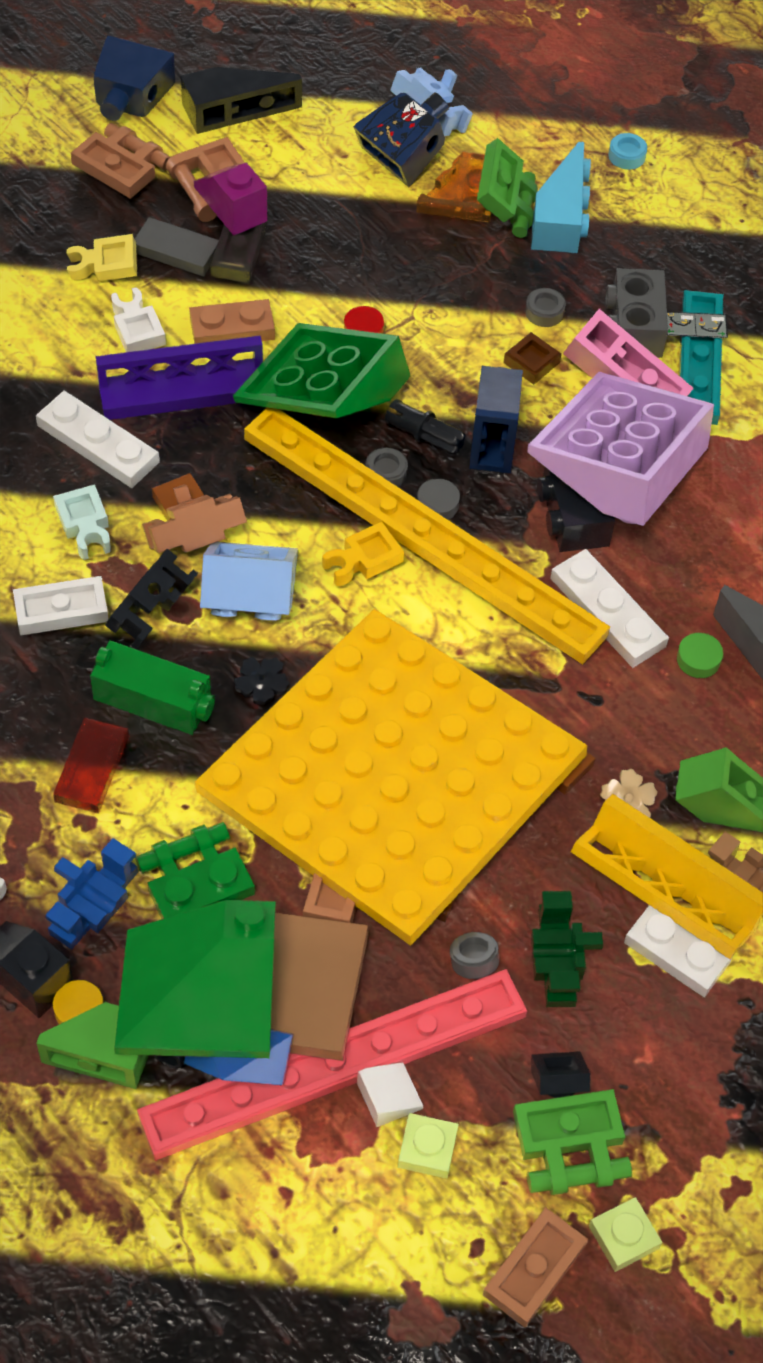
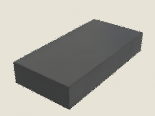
[135,217,220,277]

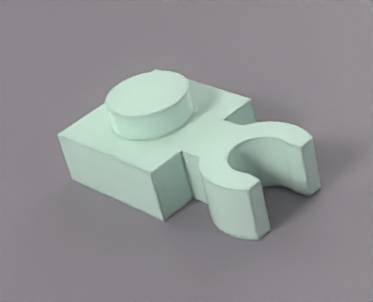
[53,484,111,560]

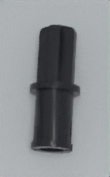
[385,399,466,454]

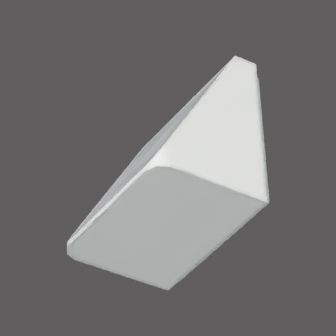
[357,1062,423,1127]

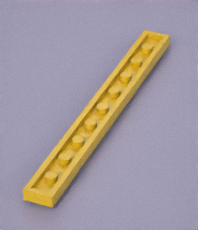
[244,407,610,665]

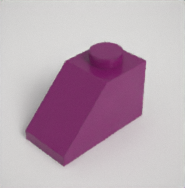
[194,162,267,236]

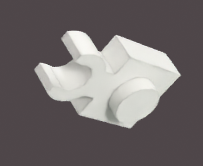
[111,287,166,352]

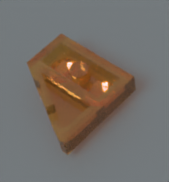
[416,152,492,222]

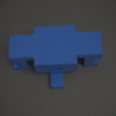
[45,838,138,950]

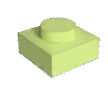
[397,1113,459,1179]
[589,1197,663,1272]

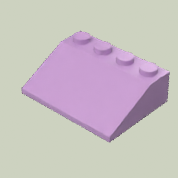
[528,372,714,526]

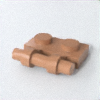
[71,123,170,199]

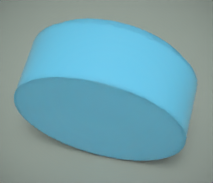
[608,133,647,170]

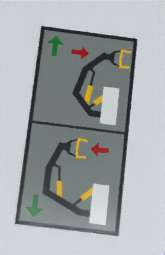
[667,312,728,338]

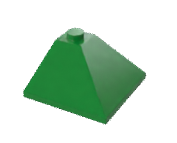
[233,323,411,418]
[114,900,276,1059]

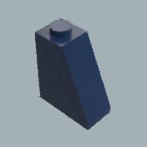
[469,365,523,474]

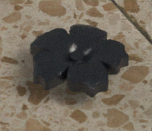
[234,656,290,705]

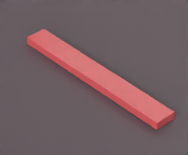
[137,969,527,1161]

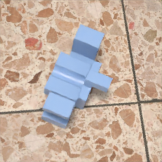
[390,68,473,136]

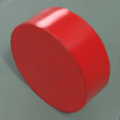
[344,306,384,334]

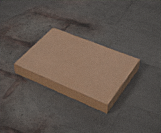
[271,913,369,1061]

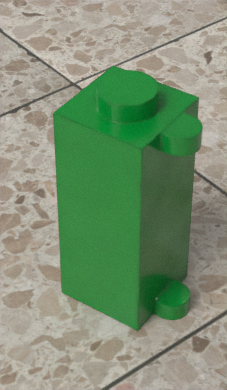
[90,640,215,735]

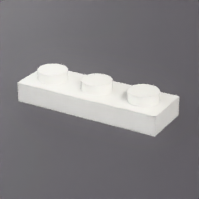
[36,391,160,488]
[550,549,669,668]

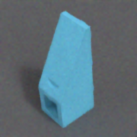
[531,142,591,253]

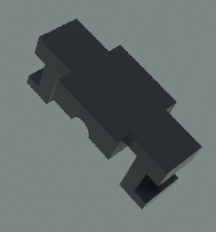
[105,549,198,650]

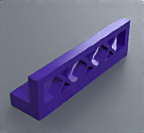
[95,335,263,420]

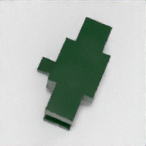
[531,891,603,1008]

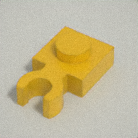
[322,521,404,586]

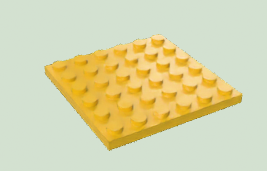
[195,608,587,946]

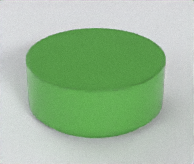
[677,633,723,678]

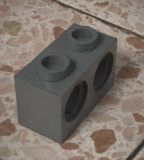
[605,268,668,358]

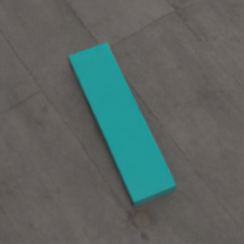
[679,290,723,425]

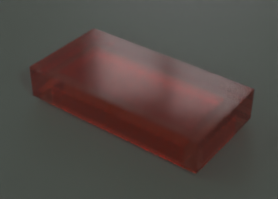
[53,718,129,814]

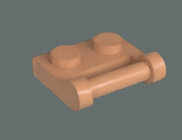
[166,137,245,222]

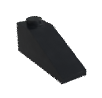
[180,67,302,134]

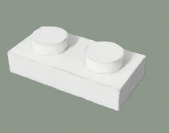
[13,576,108,636]
[624,905,732,998]

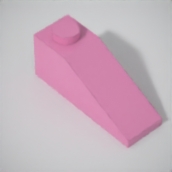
[563,309,693,396]

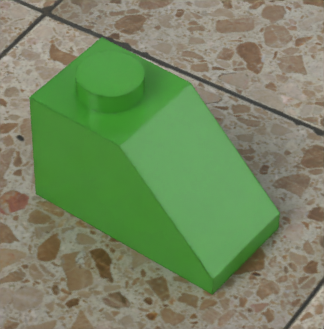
[676,748,763,832]
[36,1002,149,1089]

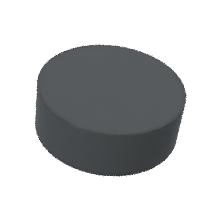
[525,288,566,327]
[366,448,408,487]
[417,479,460,520]
[450,932,500,979]

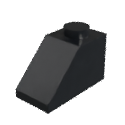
[0,921,74,1018]

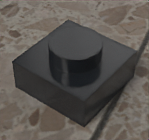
[531,1051,591,1098]

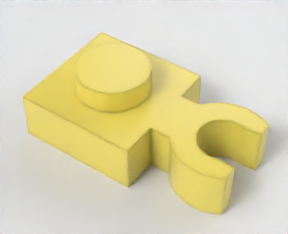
[67,234,137,281]

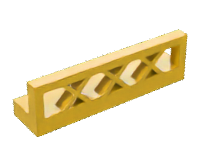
[571,794,763,959]

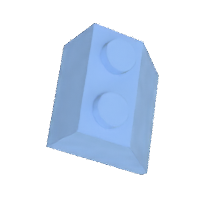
[200,542,298,620]

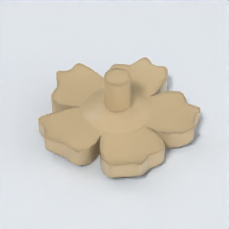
[600,769,657,818]

